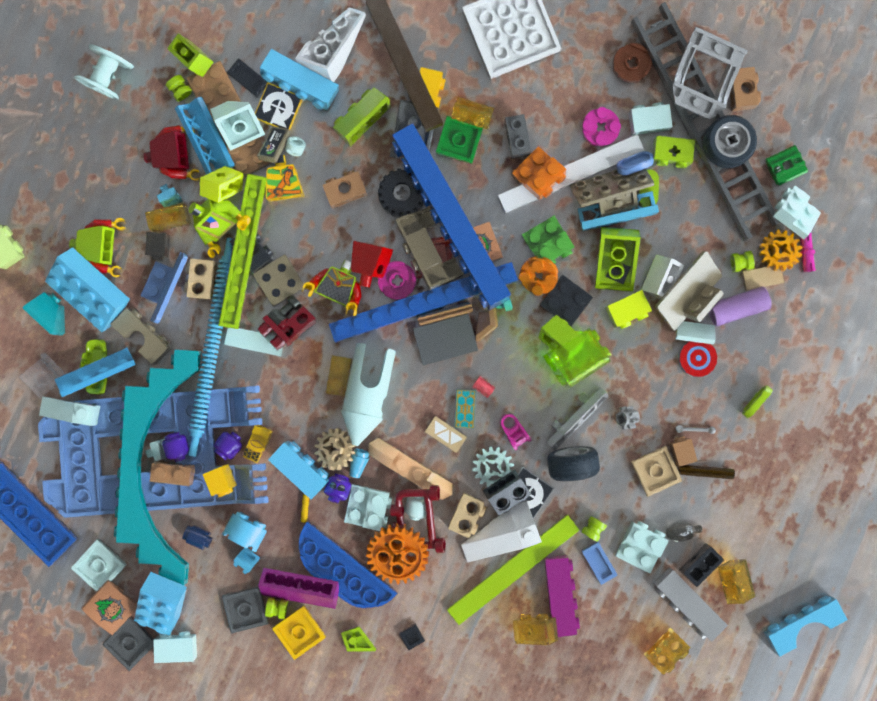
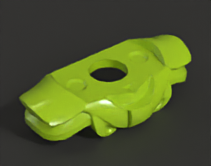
[80,339,107,395]

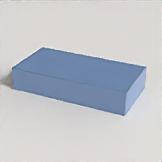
[581,542,618,585]

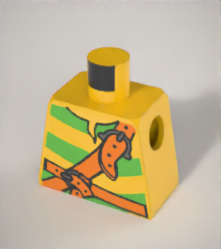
[266,155,305,202]

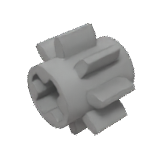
[616,406,640,430]

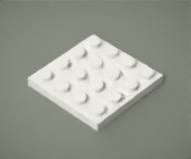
[462,0,561,79]

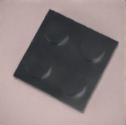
[539,275,593,327]

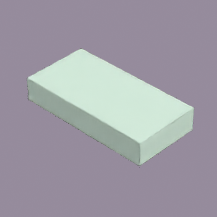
[676,321,716,344]

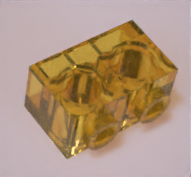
[644,627,691,675]

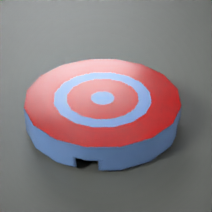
[679,341,718,377]

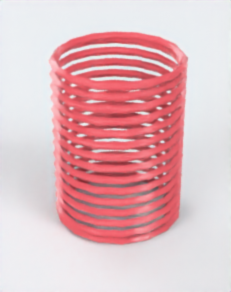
[472,376,495,398]

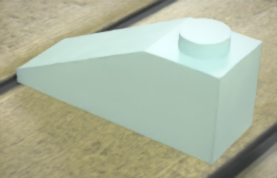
[39,396,100,426]

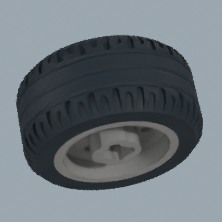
[703,115,757,168]
[547,446,600,482]

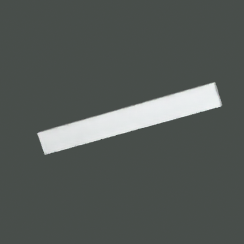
[498,134,645,213]

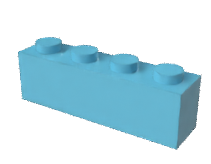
[260,49,339,111]

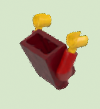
[143,125,200,181]

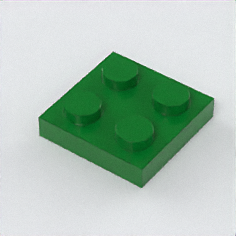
[436,116,483,164]

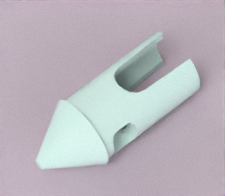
[340,343,396,446]

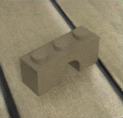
[110,308,172,365]

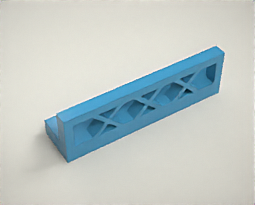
[175,97,235,175]
[54,348,136,397]

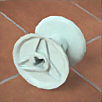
[73,44,134,100]

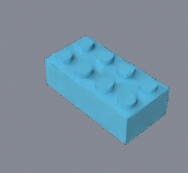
[45,248,130,332]

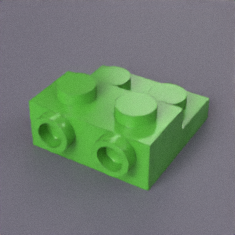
[521,215,574,264]

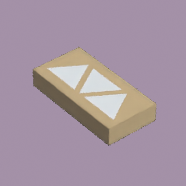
[425,416,467,453]

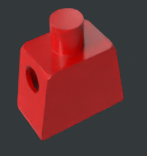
[351,241,393,288]

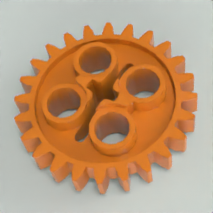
[366,523,429,585]

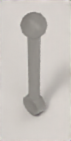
[675,425,716,434]

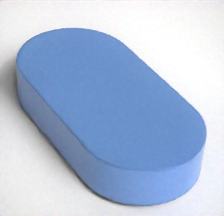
[617,151,654,175]

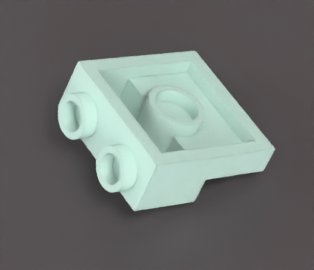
[773,186,821,239]
[344,484,392,531]
[615,521,669,573]

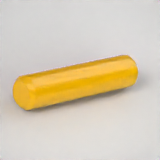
[301,494,309,523]

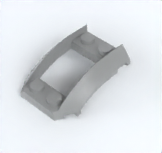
[672,27,748,119]

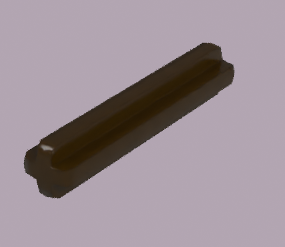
[678,465,735,479]

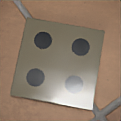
[253,254,304,307]

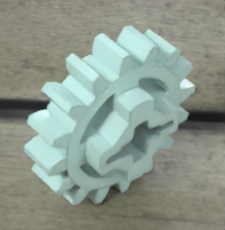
[472,446,514,487]

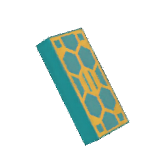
[455,389,476,429]

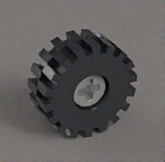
[378,168,424,218]

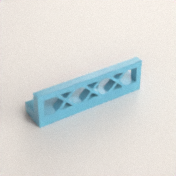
[577,191,659,232]

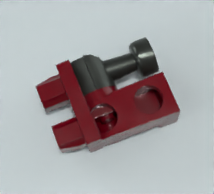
[257,295,317,351]

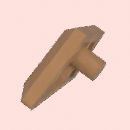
[475,308,498,342]

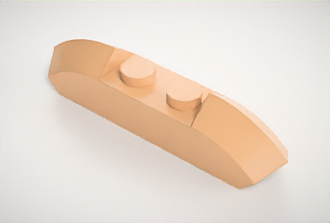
[368,438,453,500]

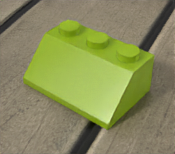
[333,87,391,147]

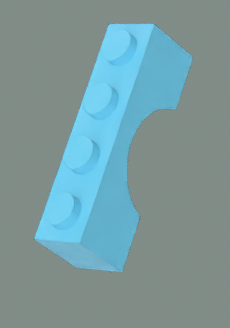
[764,596,848,657]

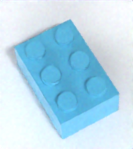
[268,441,330,500]
[134,572,187,636]

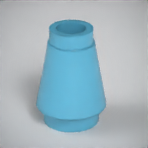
[349,448,370,478]

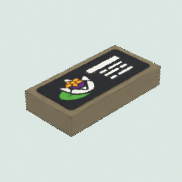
[257,126,291,163]

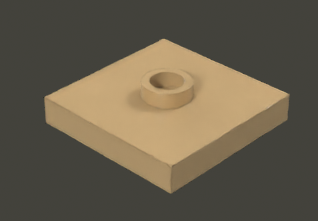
[631,446,682,497]

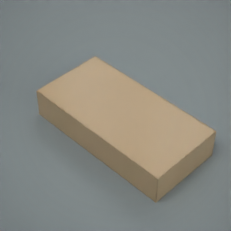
[741,266,784,291]

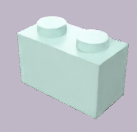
[628,102,673,136]
[154,631,197,663]

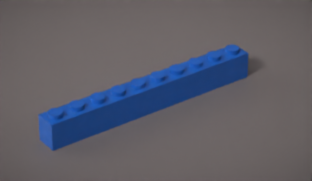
[329,262,518,343]

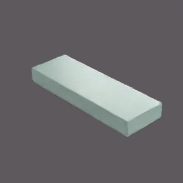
[224,328,283,356]

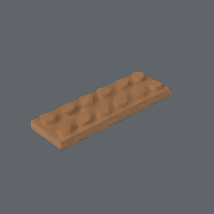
[187,61,272,178]

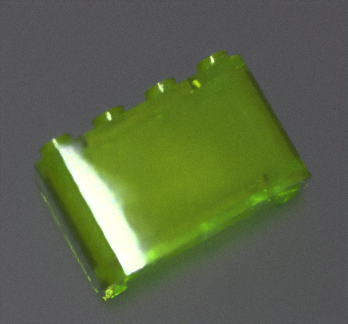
[542,328,612,388]

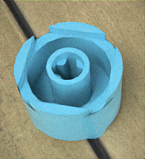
[222,511,267,552]

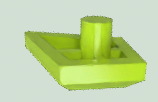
[341,626,376,652]

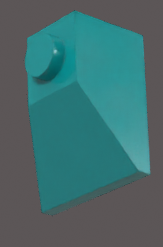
[22,292,65,336]

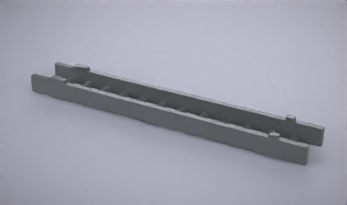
[631,2,780,240]

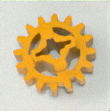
[759,230,802,272]

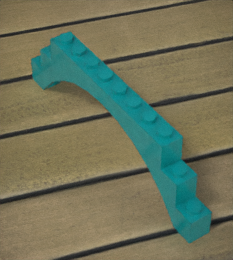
[114,350,202,586]

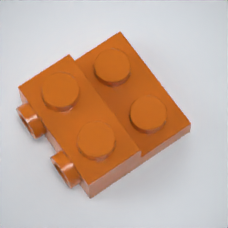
[512,146,567,201]

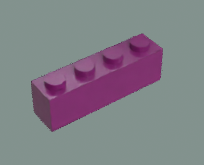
[544,555,580,638]

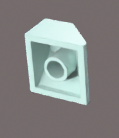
[210,101,265,151]

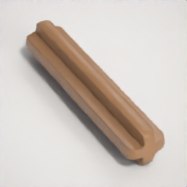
[417,302,473,326]

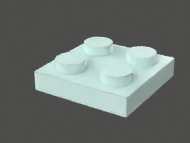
[71,539,127,592]

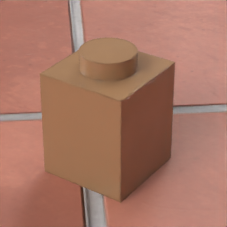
[669,436,698,466]

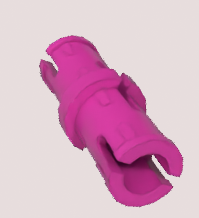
[799,233,816,272]

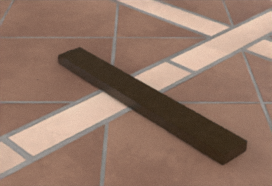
[365,0,443,132]

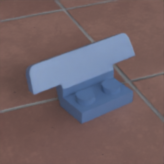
[141,251,188,324]

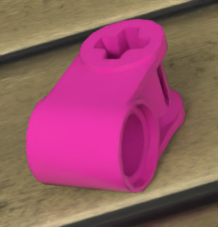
[499,413,532,451]

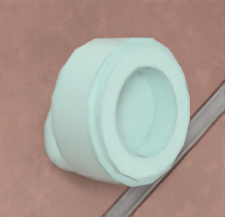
[285,136,306,157]

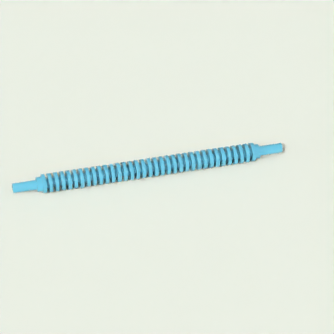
[188,238,233,457]

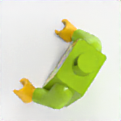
[189,199,251,258]

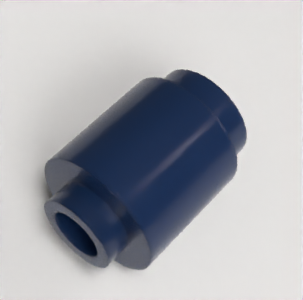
[182,525,213,550]

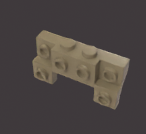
[395,207,464,291]

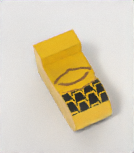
[243,425,273,463]

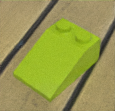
[595,227,641,291]

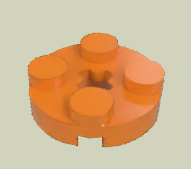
[519,256,558,296]

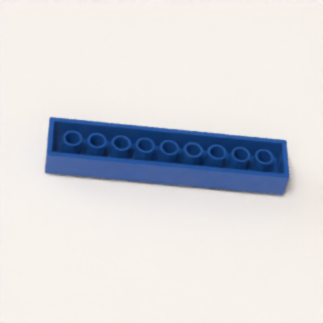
[391,124,511,311]

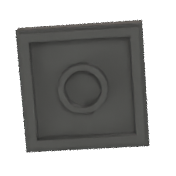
[222,586,269,634]
[102,616,154,671]

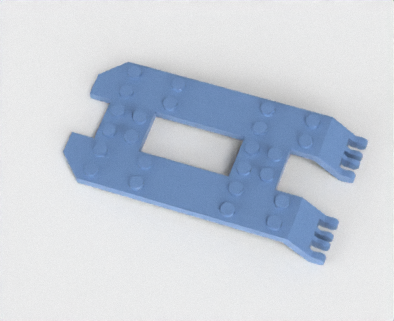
[38,386,269,518]

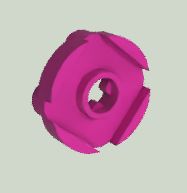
[582,107,621,147]
[378,261,416,300]

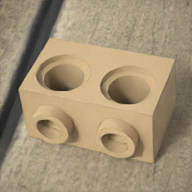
[184,258,217,300]
[448,492,486,538]

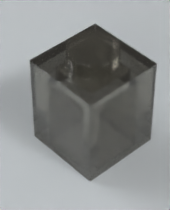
[145,232,170,261]

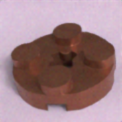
[613,43,652,83]

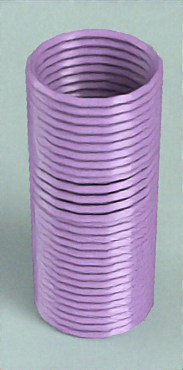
[709,286,771,327]

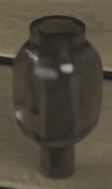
[666,523,702,542]

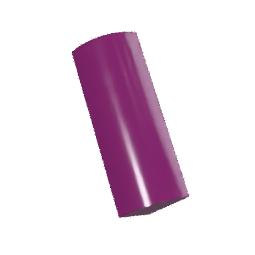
[258,568,339,609]

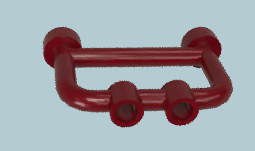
[390,485,446,553]

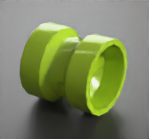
[166,75,192,102]
[730,251,755,272]
[581,516,607,542]
[265,597,288,619]

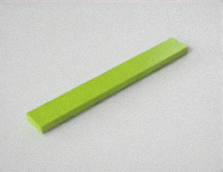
[218,174,267,329]
[447,515,579,625]

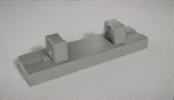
[547,387,609,451]

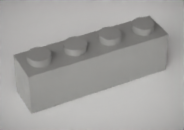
[654,567,728,642]

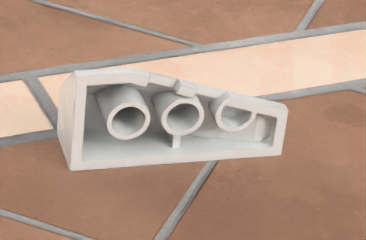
[295,7,366,82]
[461,501,542,562]

